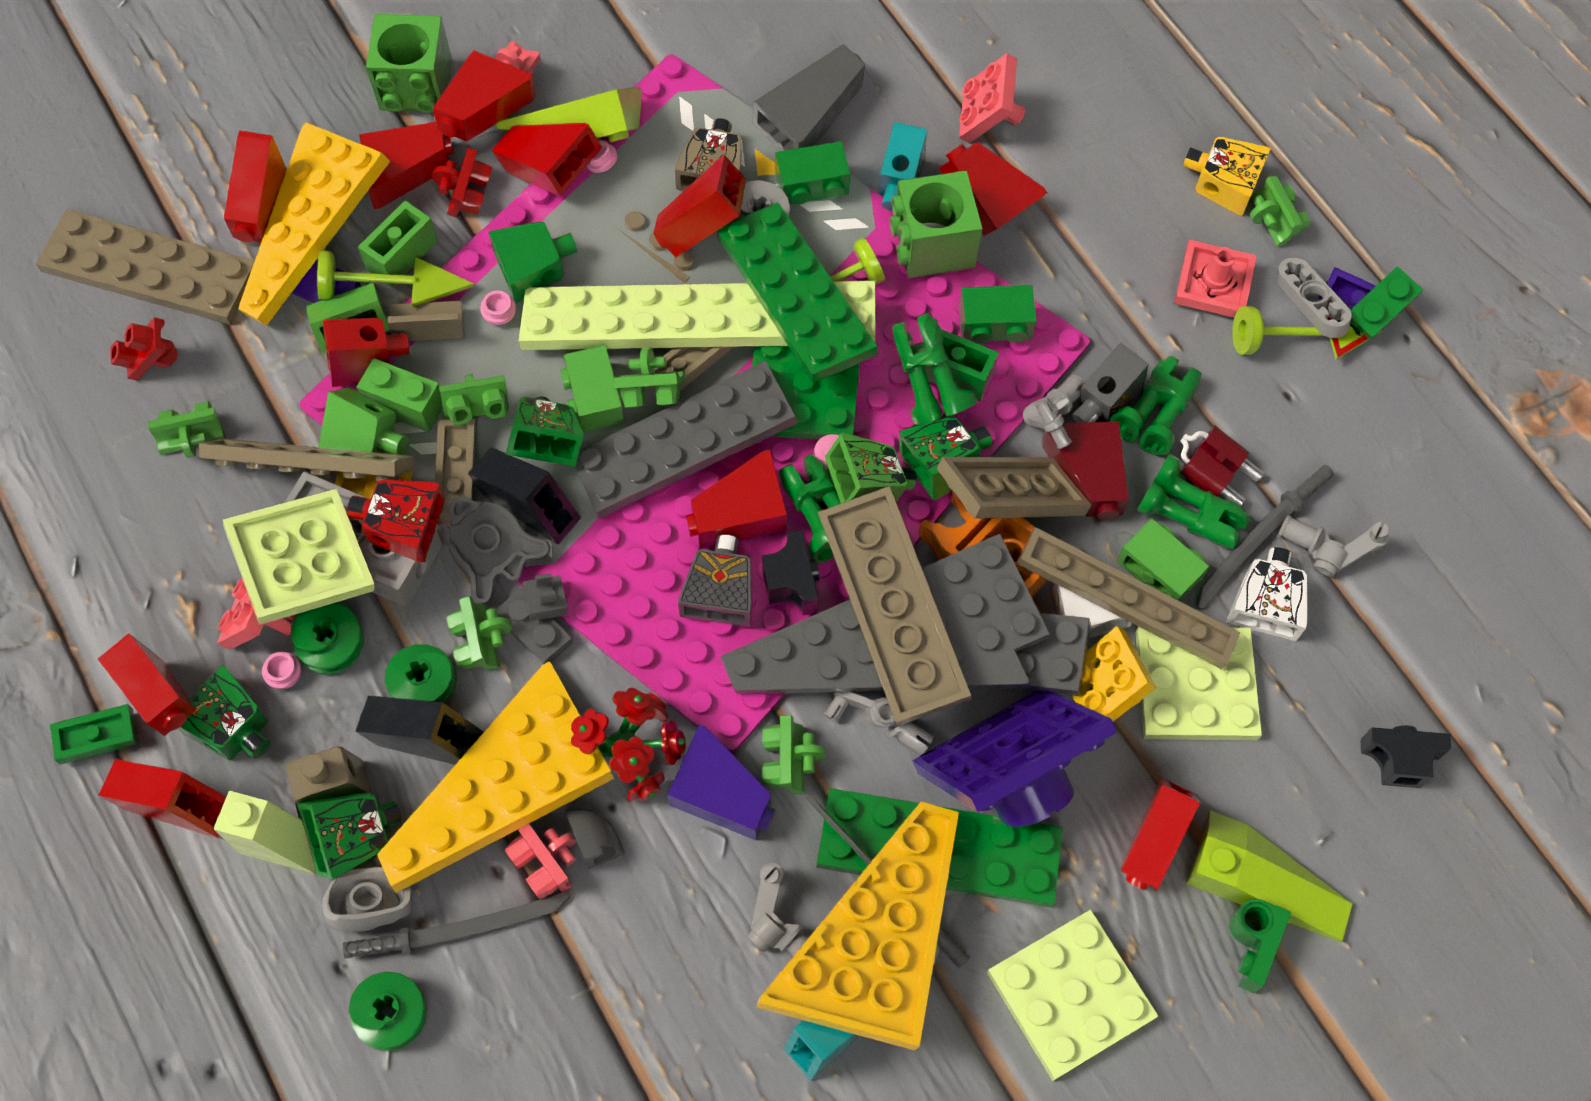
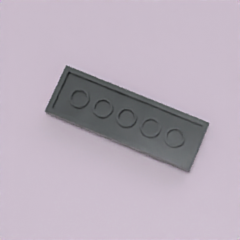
[575,361,797,519]

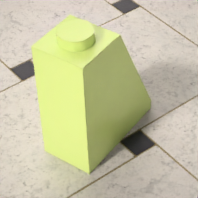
[214,791,316,874]

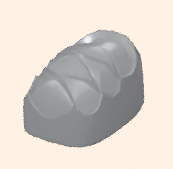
[322,867,412,933]

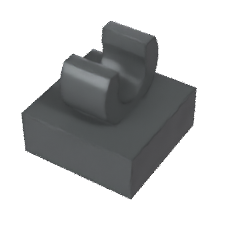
[523,573,568,621]

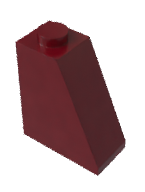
[1042,422,1129,520]

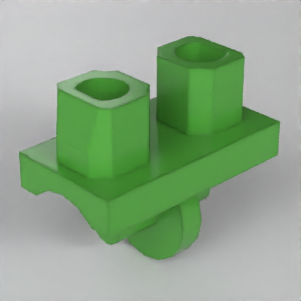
[1250,176,1311,246]
[612,347,686,408]
[439,374,509,426]
[148,402,226,458]
[447,596,512,671]
[762,715,826,795]

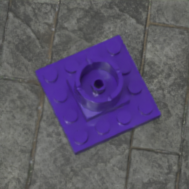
[912,691,1117,827]

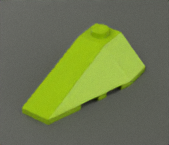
[496,87,642,142]
[1186,810,1352,942]

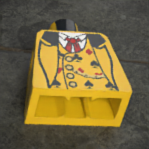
[1183,137,1271,216]

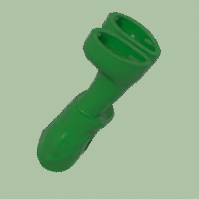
[892,313,978,425]
[1110,356,1202,455]
[1136,453,1251,550]
[779,454,841,563]

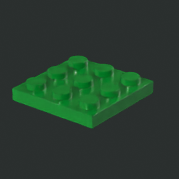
[752,346,860,440]

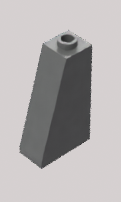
[753,44,865,151]

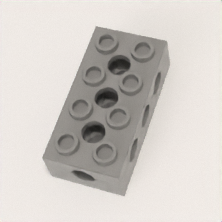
[284,472,443,607]

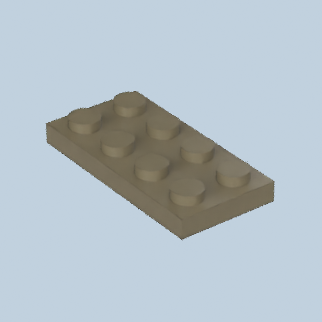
[936,457,1091,519]

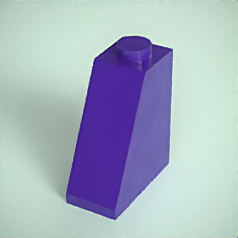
[668,725,775,840]

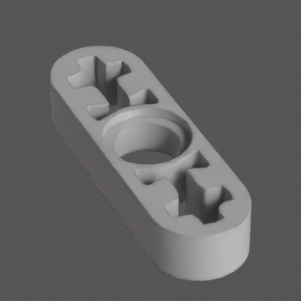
[1277,258,1352,338]

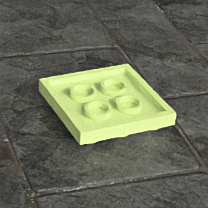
[223,489,374,625]
[1135,627,1262,740]
[987,909,1158,1081]

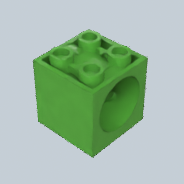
[366,14,452,113]
[889,171,982,278]

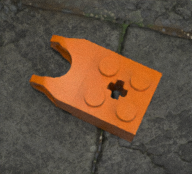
[918,490,1047,597]

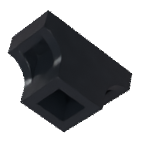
[762,530,820,615]
[1360,725,1451,788]

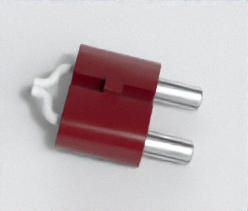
[1180,425,1264,507]

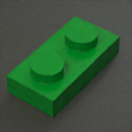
[1350,266,1423,341]
[50,704,138,765]

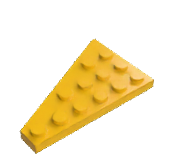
[238,122,390,326]
[377,661,614,893]
[756,801,959,1051]

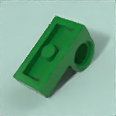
[1229,899,1291,994]

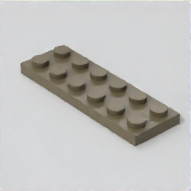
[36,209,255,325]
[818,486,971,726]

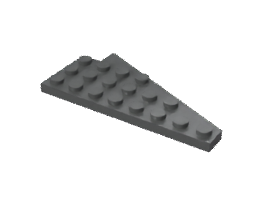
[720,534,1050,694]

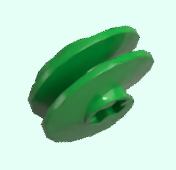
[291,602,364,675]
[385,644,457,703]
[348,971,427,1051]

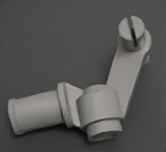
[1023,375,1084,449]
[1278,515,1389,577]
[823,692,934,756]
[747,862,809,956]

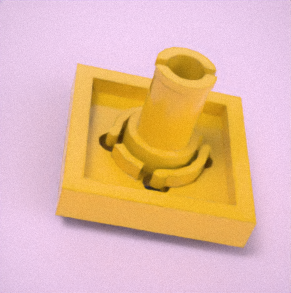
[1072,626,1157,722]

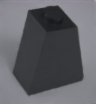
[468,447,581,545]
[355,695,484,765]

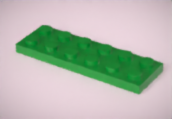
[716,202,878,383]
[816,788,1063,908]

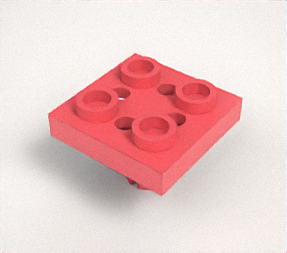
[959,53,1025,143]
[1174,240,1257,318]
[216,577,298,650]

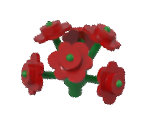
[571,688,685,802]

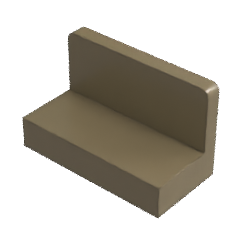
[388,301,464,341]

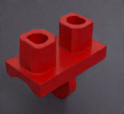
[432,148,492,218]
[110,317,178,381]

